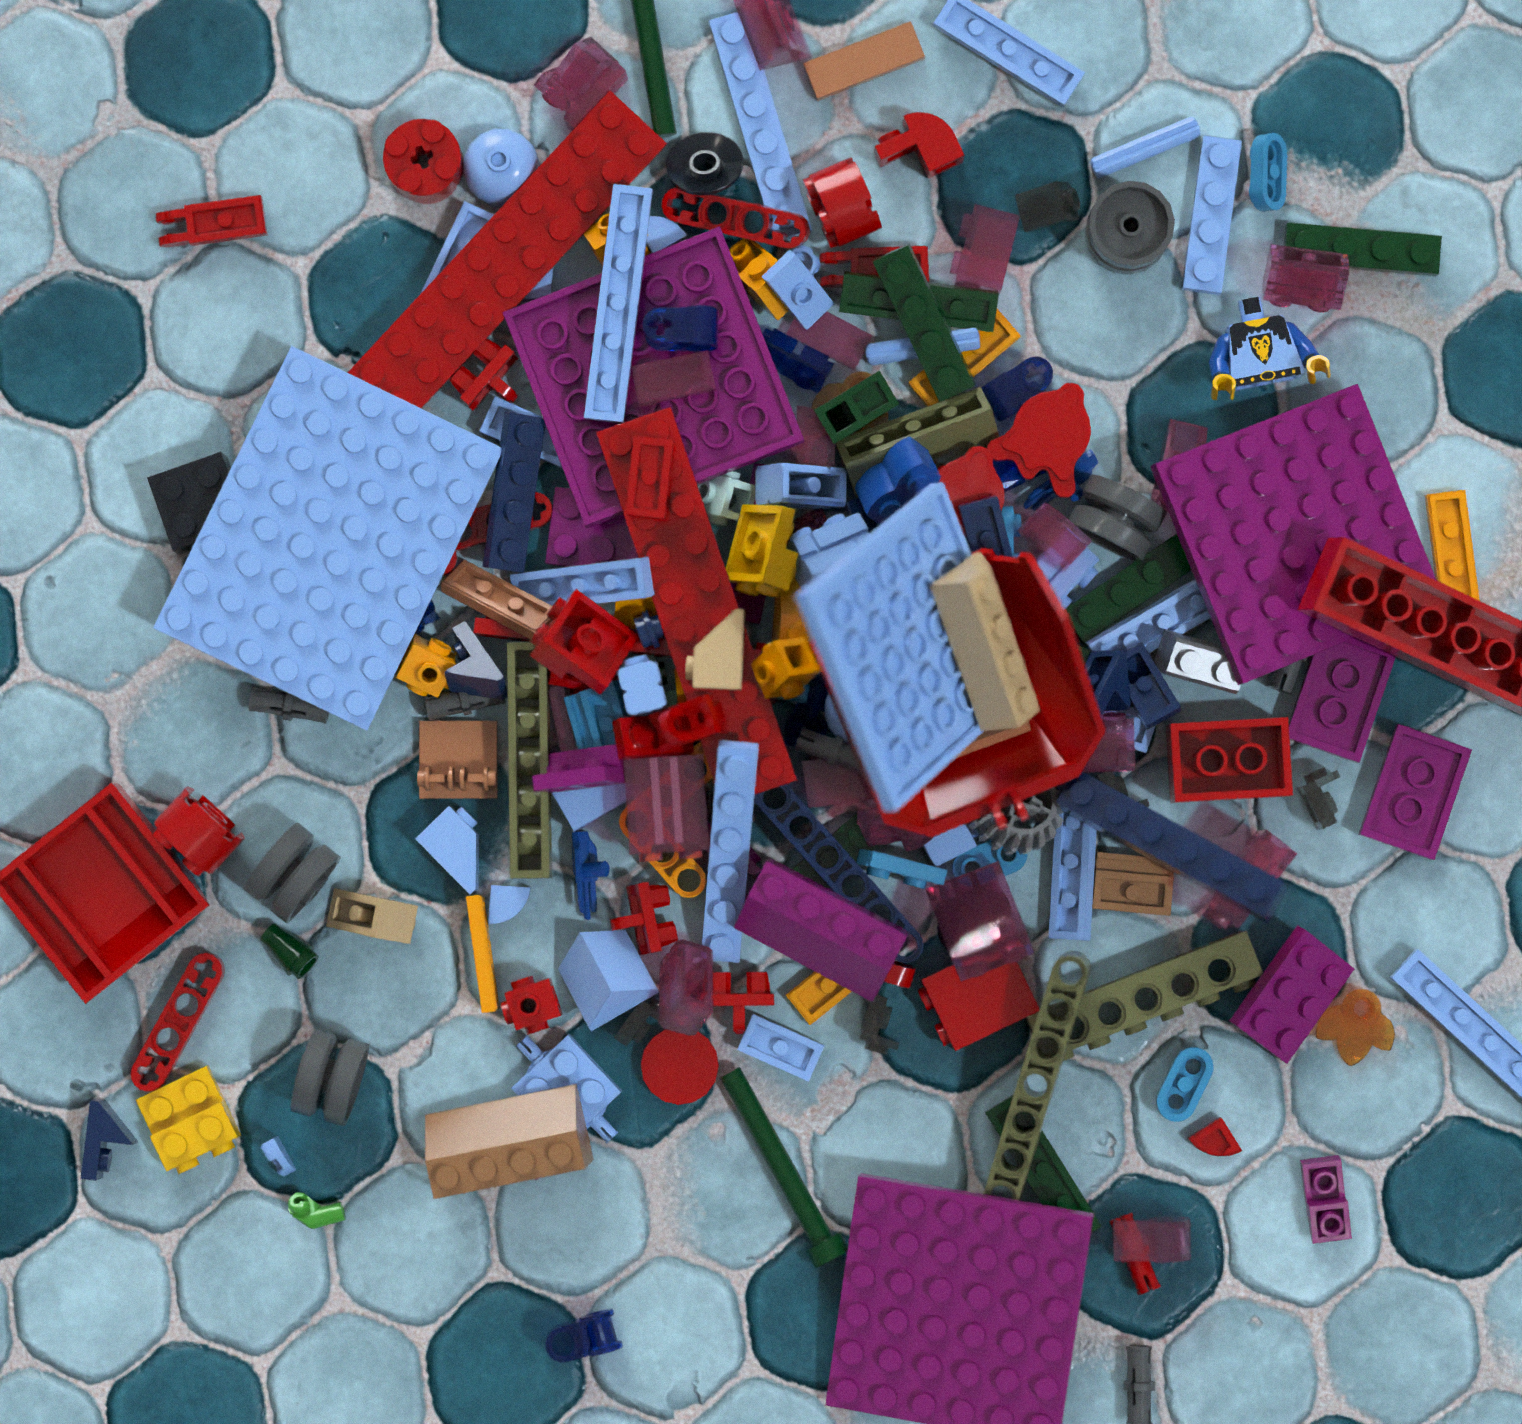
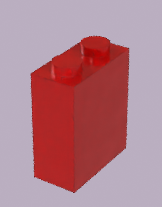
[917,942,1040,1051]

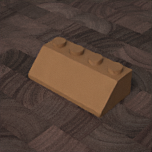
[425,1084,594,1199]

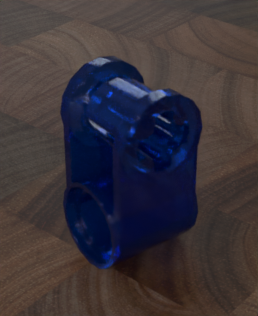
[642,305,718,352]
[981,356,1053,423]
[546,1308,623,1363]

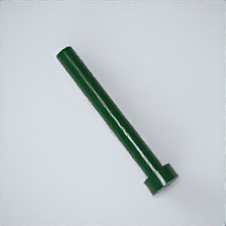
[631,0,677,138]
[720,1067,848,1268]

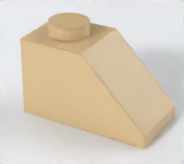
[686,609,745,690]
[326,888,418,944]

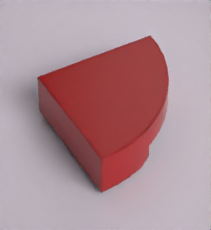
[1187,1117,1242,1156]

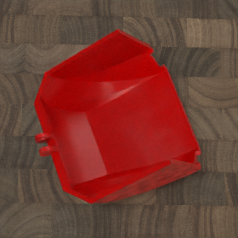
[810,548,1106,837]

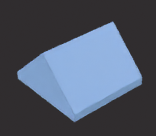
[558,930,659,1031]

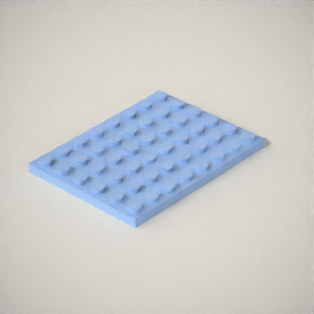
[153,346,502,731]

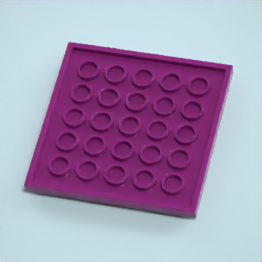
[503,226,805,529]
[1150,383,1436,685]
[825,1173,1094,1424]

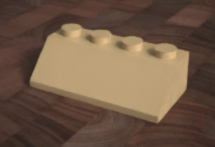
[930,552,1040,731]

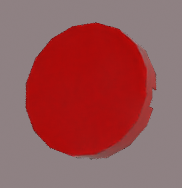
[641,1026,719,1105]

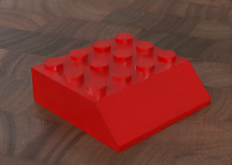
[0,782,210,1004]

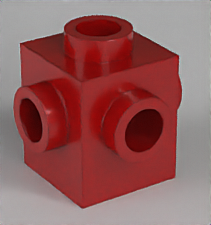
[500,975,563,1035]

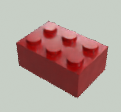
[1166,717,1293,803]

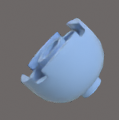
[463,129,540,207]

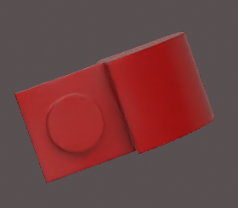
[873,112,965,179]

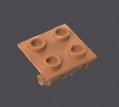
[417,721,497,799]

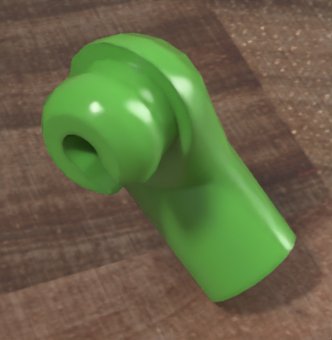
[288,1192,346,1229]

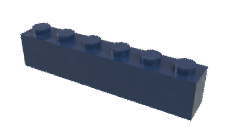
[1056,772,1288,924]

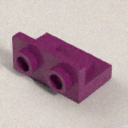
[532,744,625,793]

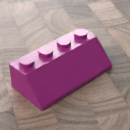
[733,858,910,1002]

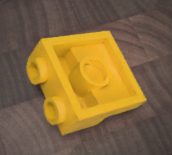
[726,504,798,598]
[136,1065,242,1175]

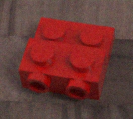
[529,589,639,695]

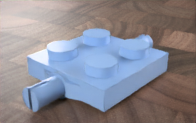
[511,1034,622,1144]

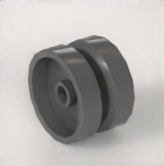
[1085,181,1175,275]
[1066,474,1167,563]
[243,822,341,923]
[291,1029,369,1127]

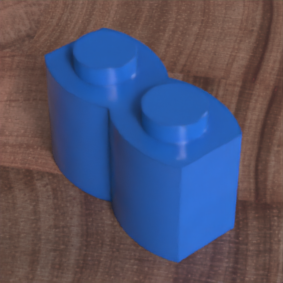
[855,436,941,525]

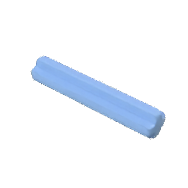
[1090,117,1201,178]
[866,327,981,365]

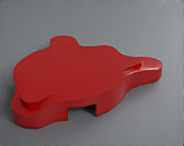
[987,383,1091,498]
[937,446,1005,538]

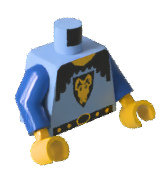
[1209,297,1331,400]

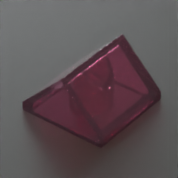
[733,0,812,71]

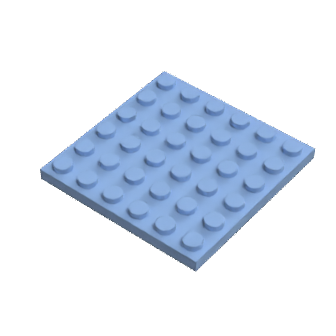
[795,482,983,812]

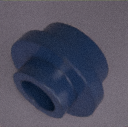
[634,610,665,648]

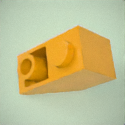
[729,238,788,321]

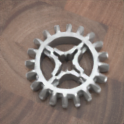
[968,787,1064,855]

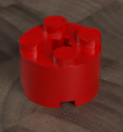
[383,119,464,204]
[802,157,882,249]
[152,786,245,876]

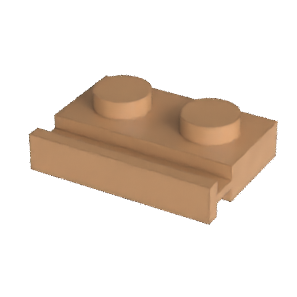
[1092,852,1174,916]

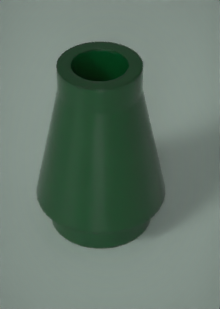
[260,923,319,979]

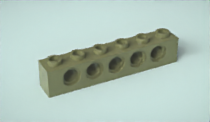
[507,642,552,879]
[1025,930,1263,1061]

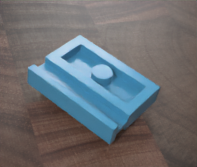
[563,680,630,761]
[856,849,947,889]

